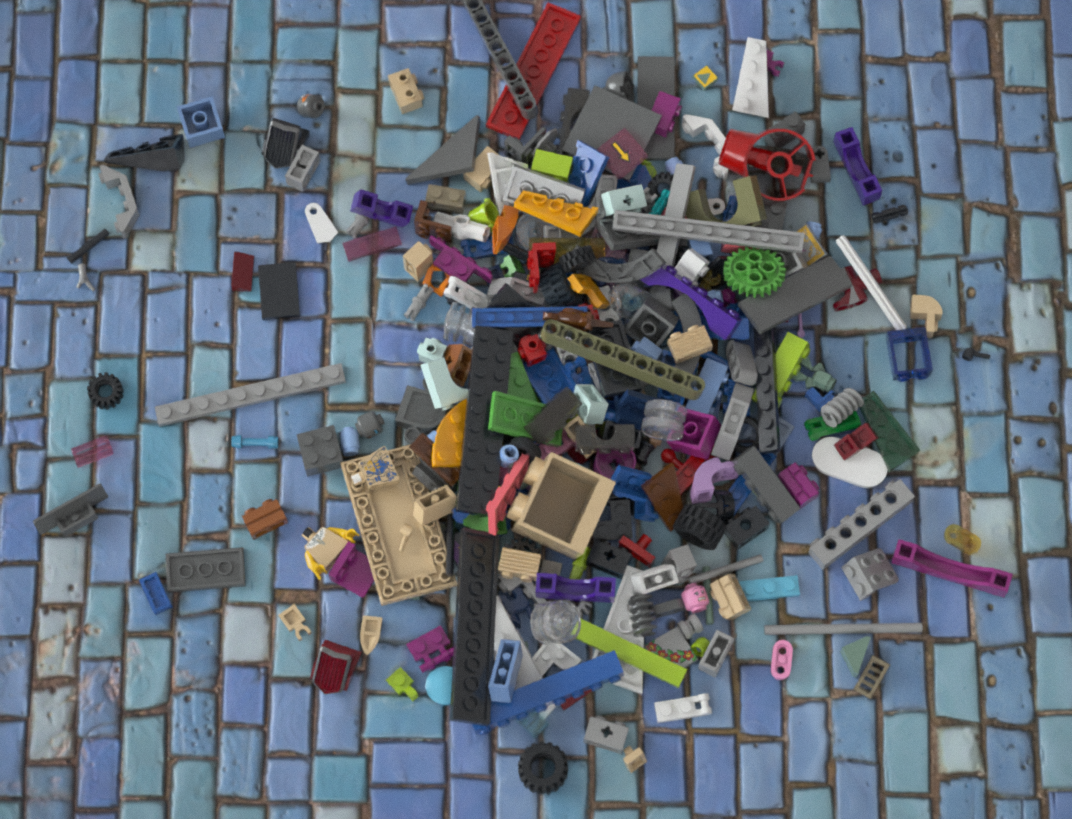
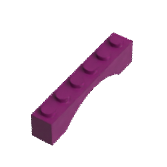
[891,539,1013,598]

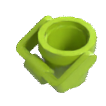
[468,198,499,232]

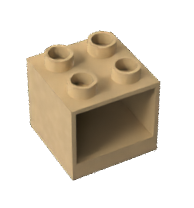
[506,452,616,560]

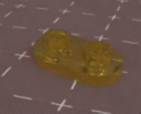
[944,524,981,555]

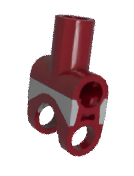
[832,265,882,312]

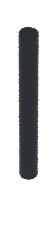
[446,513,455,577]

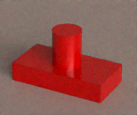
[618,534,656,568]

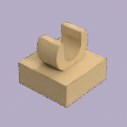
[623,746,647,773]

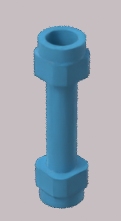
[231,435,279,449]

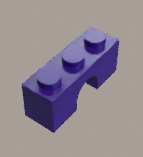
[350,189,413,228]

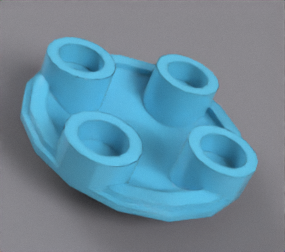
[425,666,453,706]

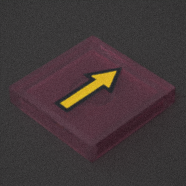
[597,128,648,180]

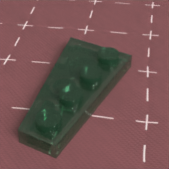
[859,391,920,472]

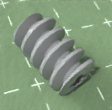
[821,388,864,427]

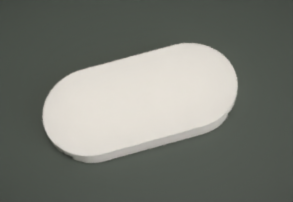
[812,437,887,489]

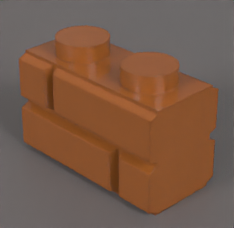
[242,499,288,540]

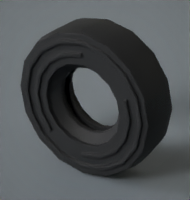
[508,436,542,466]

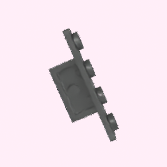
[33,483,108,538]

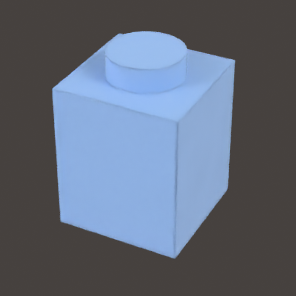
[630,336,662,369]

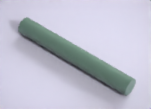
[702,566,714,625]

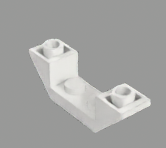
[682,114,729,181]

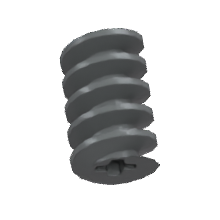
[628,594,657,637]

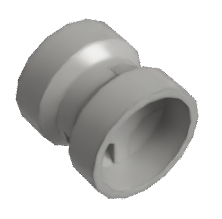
[677,613,704,640]

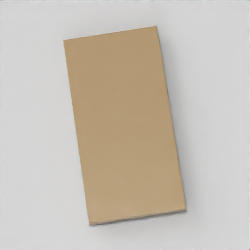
[340,444,457,606]

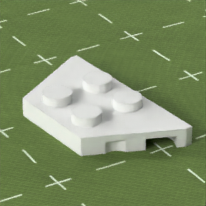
[487,152,529,216]

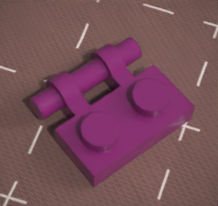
[406,625,454,673]

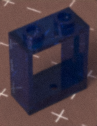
[886,327,933,382]

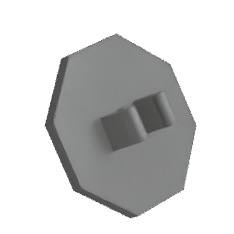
[532,128,557,161]

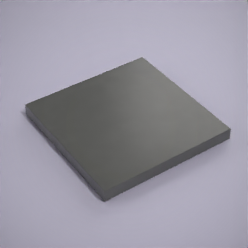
[562,86,662,182]

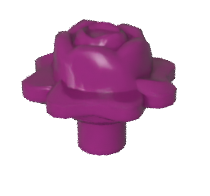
[721,289,738,308]

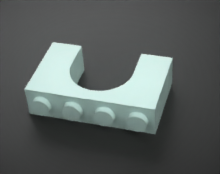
[421,347,472,410]

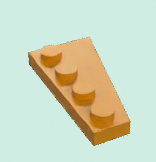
[514,190,599,237]

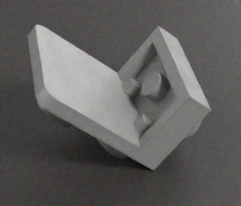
[841,548,899,601]

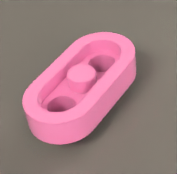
[771,640,793,680]

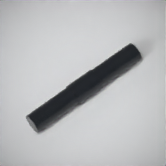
[67,229,109,264]

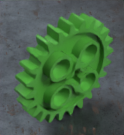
[723,246,786,298]

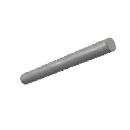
[688,554,763,584]

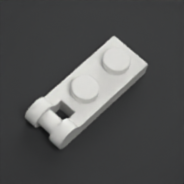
[443,276,491,310]
[654,693,712,723]

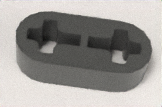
[649,598,685,619]

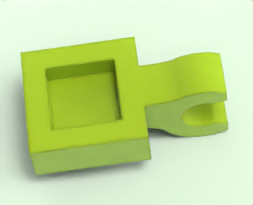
[386,667,419,701]

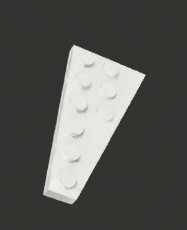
[592,565,644,695]
[493,595,557,720]

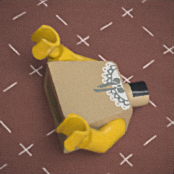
[302,527,360,580]

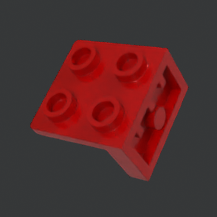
[527,242,556,294]

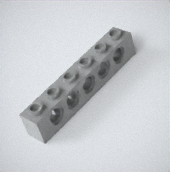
[808,479,915,570]

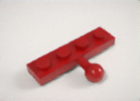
[660,445,716,496]

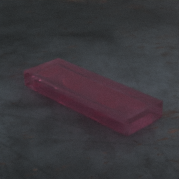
[342,226,402,262]

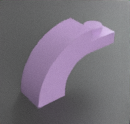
[690,457,738,504]

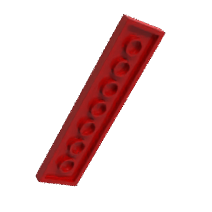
[486,2,581,140]

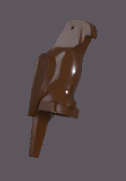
[542,308,613,331]

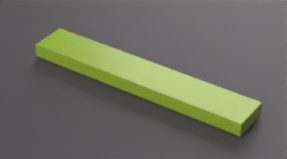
[572,618,687,688]

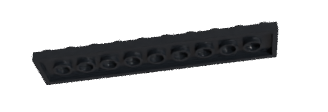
[456,325,513,517]
[450,528,500,726]

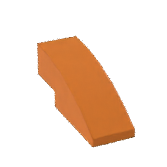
[492,205,519,255]

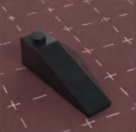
[104,133,184,172]

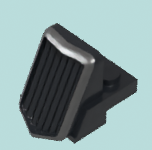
[261,118,310,169]

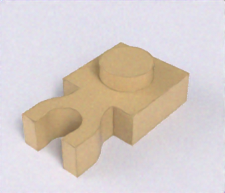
[278,604,312,642]

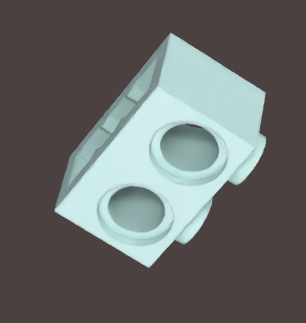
[570,384,608,425]

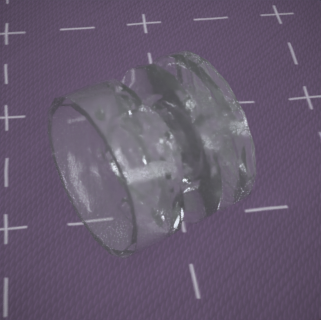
[443,302,478,347]

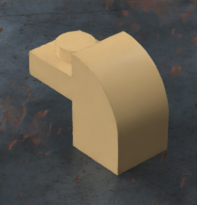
[910,295,943,338]

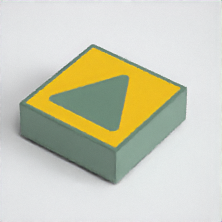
[692,65,718,91]

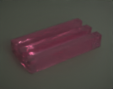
[71,435,114,468]

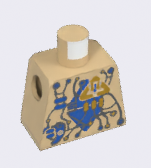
[350,446,400,490]

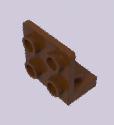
[414,200,453,243]

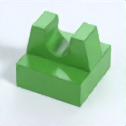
[500,255,526,278]

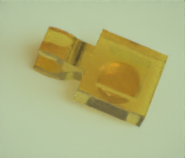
[697,270,721,292]

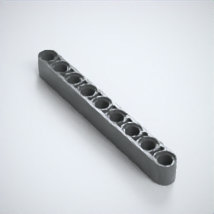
[461,0,538,120]

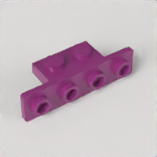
[429,235,493,284]

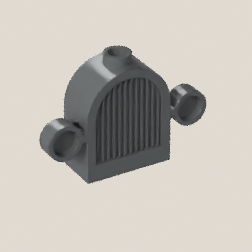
[395,378,447,444]

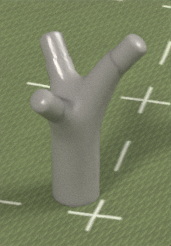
[76,264,95,291]

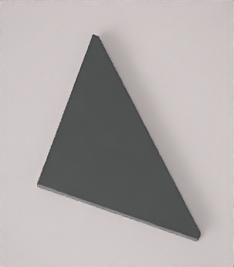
[405,115,481,184]

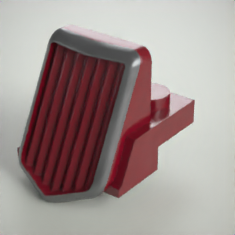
[310,640,362,694]

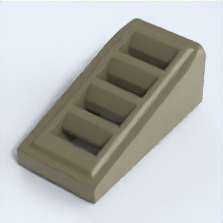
[854,655,890,699]

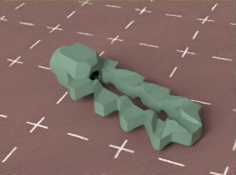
[775,342,837,392]

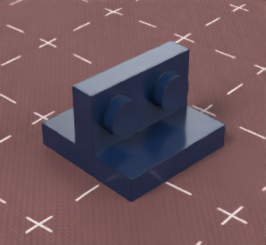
[613,389,662,433]

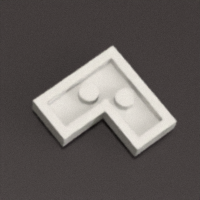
[532,636,581,678]

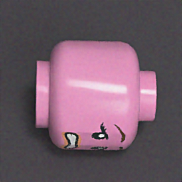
[681,583,709,613]

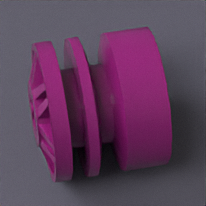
[593,441,636,479]

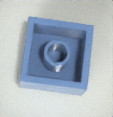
[177,96,225,148]

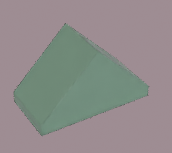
[840,636,871,678]

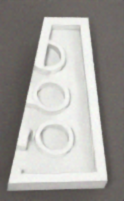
[732,37,769,118]

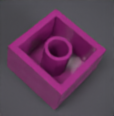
[666,407,721,460]

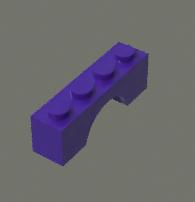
[833,127,882,206]
[536,573,616,603]

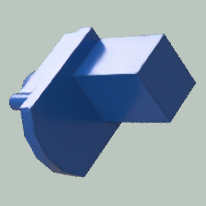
[805,387,835,413]

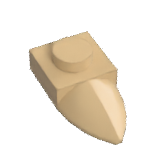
[360,615,383,655]

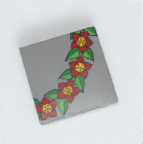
[644,626,698,668]

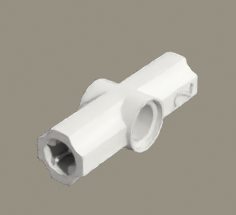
[433,212,490,242]

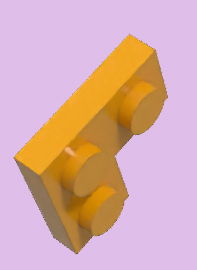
[567,274,610,309]

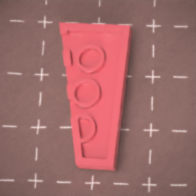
[486,454,529,536]

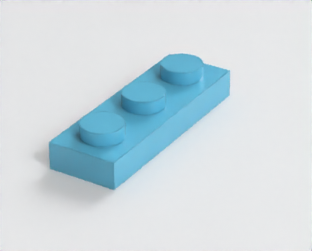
[739,575,800,601]

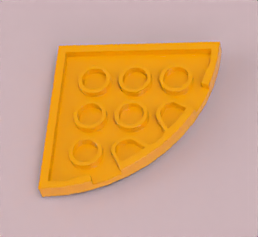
[432,398,504,467]

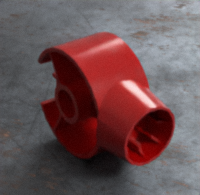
[718,128,816,201]

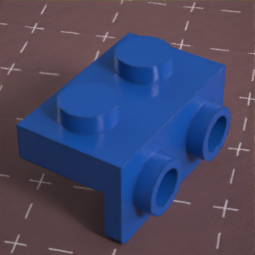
[610,465,652,502]

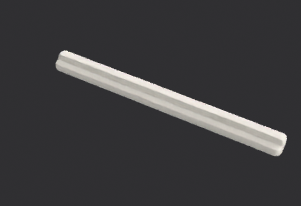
[836,235,907,333]

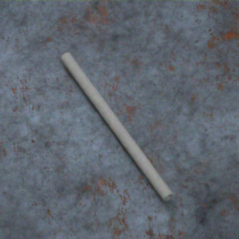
[764,623,923,635]

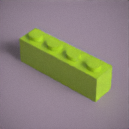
[751,332,811,408]

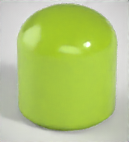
[691,637,710,657]

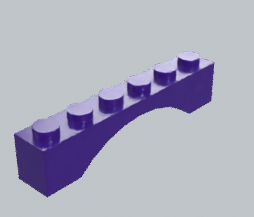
[640,265,742,340]

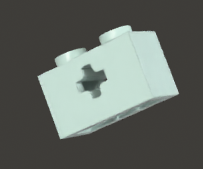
[601,184,647,217]

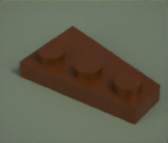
[641,463,683,532]

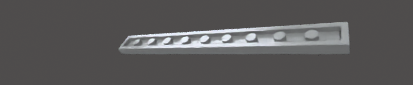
[613,210,805,253]
[155,363,346,427]

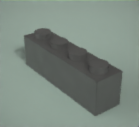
[732,446,800,523]

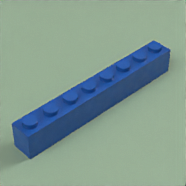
[472,650,624,735]

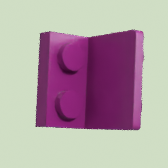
[328,541,374,598]

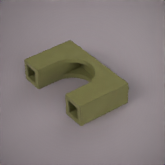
[686,175,767,227]

